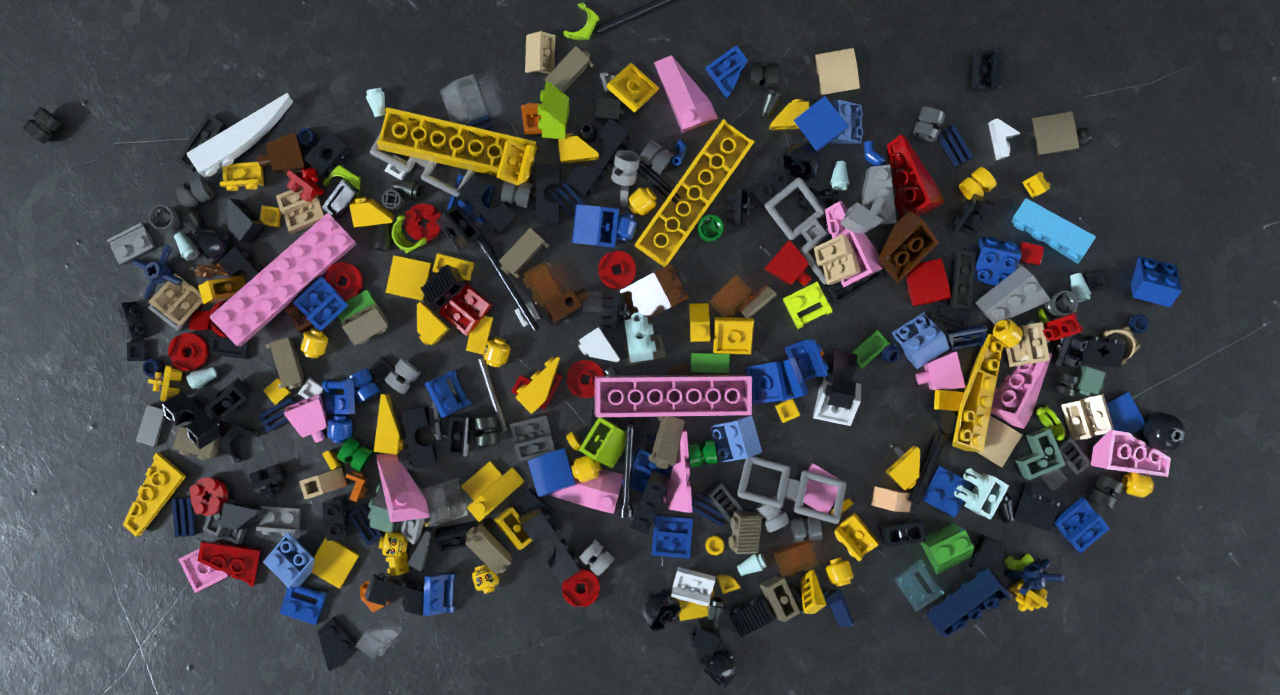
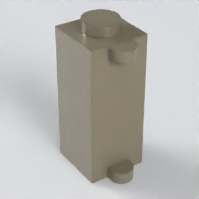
[544,46,594,93]
[499,228,549,279]
[266,338,305,390]
[648,416,685,469]
[465,524,512,575]

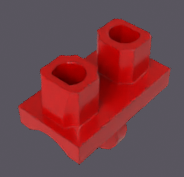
[286,167,324,202]
[1043,312,1084,342]

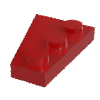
[197,540,261,587]

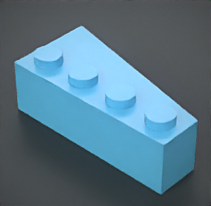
[1012,198,1096,264]

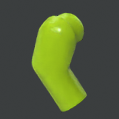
[1004,553,1034,571]

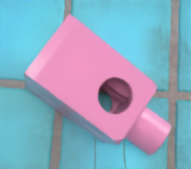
[916,352,965,390]
[284,393,328,442]

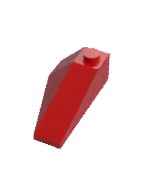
[887,134,945,218]

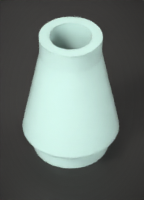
[366,88,386,117]
[830,161,849,191]
[174,231,200,261]
[1070,273,1091,302]
[186,367,218,390]
[737,553,767,576]

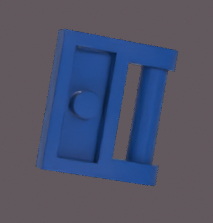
[425,370,472,418]
[322,379,355,414]
[423,572,456,616]
[280,586,327,625]

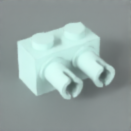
[624,313,656,363]
[954,468,1009,520]

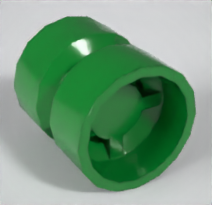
[697,215,723,242]
[337,437,374,472]
[688,439,718,468]

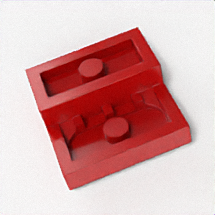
[905,258,951,307]
[438,282,493,336]

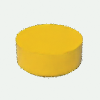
[566,431,582,451]
[705,535,725,555]

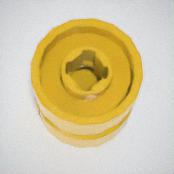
[959,167,997,200]

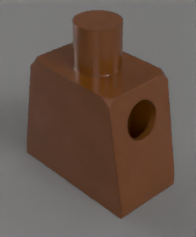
[257,132,306,173]
[545,288,589,325]

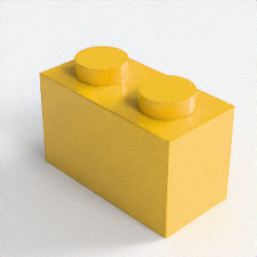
[494,507,533,550]

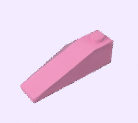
[654,55,718,134]
[825,201,884,287]
[990,352,1052,429]
[663,429,692,513]
[1091,430,1171,477]
[376,453,430,523]
[549,469,624,514]

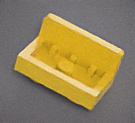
[496,140,534,185]
[220,162,264,191]
[834,513,880,561]

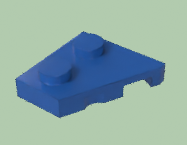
[705,45,748,99]

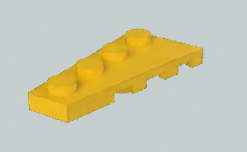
[123,453,186,537]

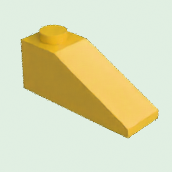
[374,394,405,454]
[466,467,525,522]

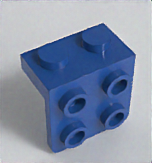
[974,237,1022,286]
[784,339,829,381]

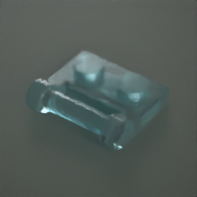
[894,560,944,612]

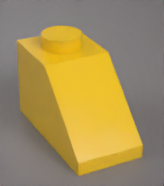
[769,99,809,130]
[558,134,600,164]
[350,196,395,227]
[199,275,246,304]
[417,302,450,345]
[689,303,710,342]
[885,445,920,490]

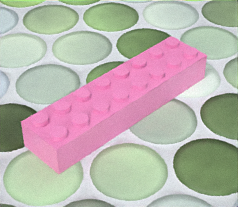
[210,213,357,346]
[595,374,752,417]

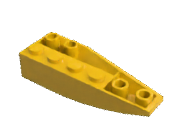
[952,334,1003,452]

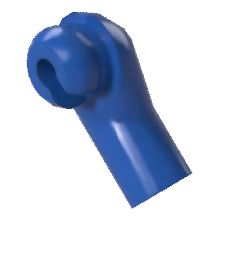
[672,140,688,166]
[864,141,886,166]

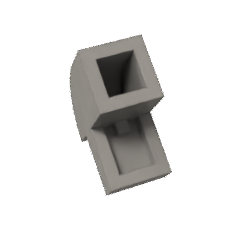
[840,196,884,234]

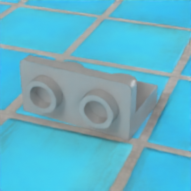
[256,505,301,536]

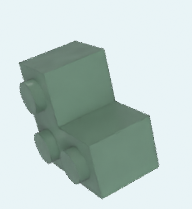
[1015,428,1065,480]
[368,482,396,533]

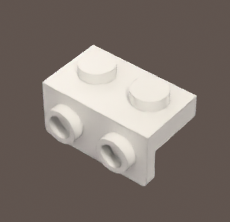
[671,567,715,606]

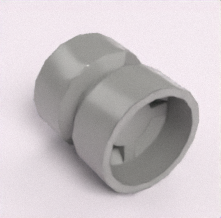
[611,150,640,186]
[384,358,421,394]
[756,497,790,532]
[578,539,615,576]

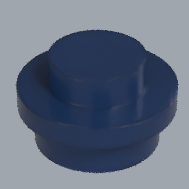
[297,128,317,147]
[1128,314,1149,334]
[882,344,900,363]
[143,358,163,377]

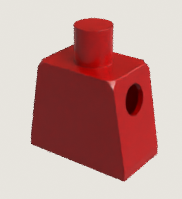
[764,240,812,286]

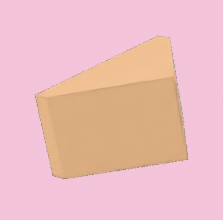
[871,486,912,512]

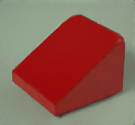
[1019,242,1044,265]
[189,311,212,330]

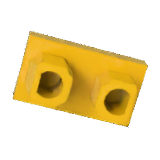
[148,365,183,401]
[1008,579,1049,612]

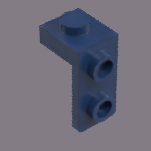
[822,589,855,627]

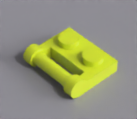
[783,282,833,329]

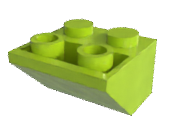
[538,82,570,139]
[579,417,626,469]

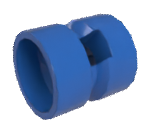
[347,368,381,403]

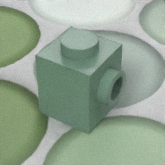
[1075,366,1106,397]

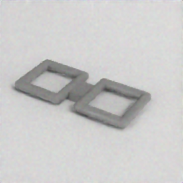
[370,132,475,197]
[765,178,830,284]
[737,456,847,524]

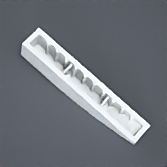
[186,93,293,177]

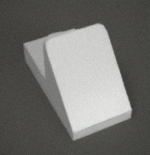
[989,119,1020,160]

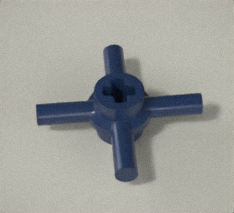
[133,244,183,300]
[1006,559,1065,595]

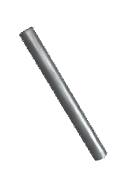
[478,358,509,432]

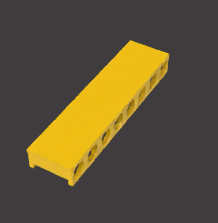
[377,107,537,183]
[634,119,755,267]

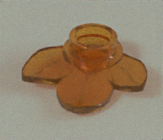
[189,264,229,278]

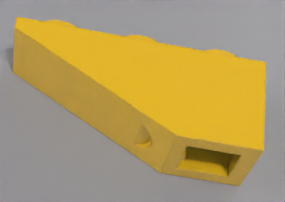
[515,357,561,414]

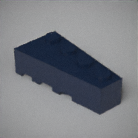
[926,568,1014,638]

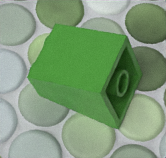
[920,523,974,575]

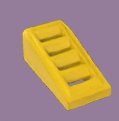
[800,570,826,614]

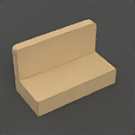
[525,31,556,74]

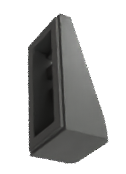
[1055,433,1091,475]
[704,481,745,523]
[408,528,433,571]

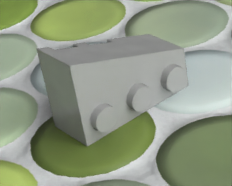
[860,165,896,227]
[975,266,1051,325]

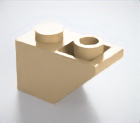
[299,468,348,500]

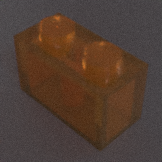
[523,262,562,308]
[708,275,752,317]
[772,539,818,578]

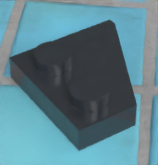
[317,617,358,671]

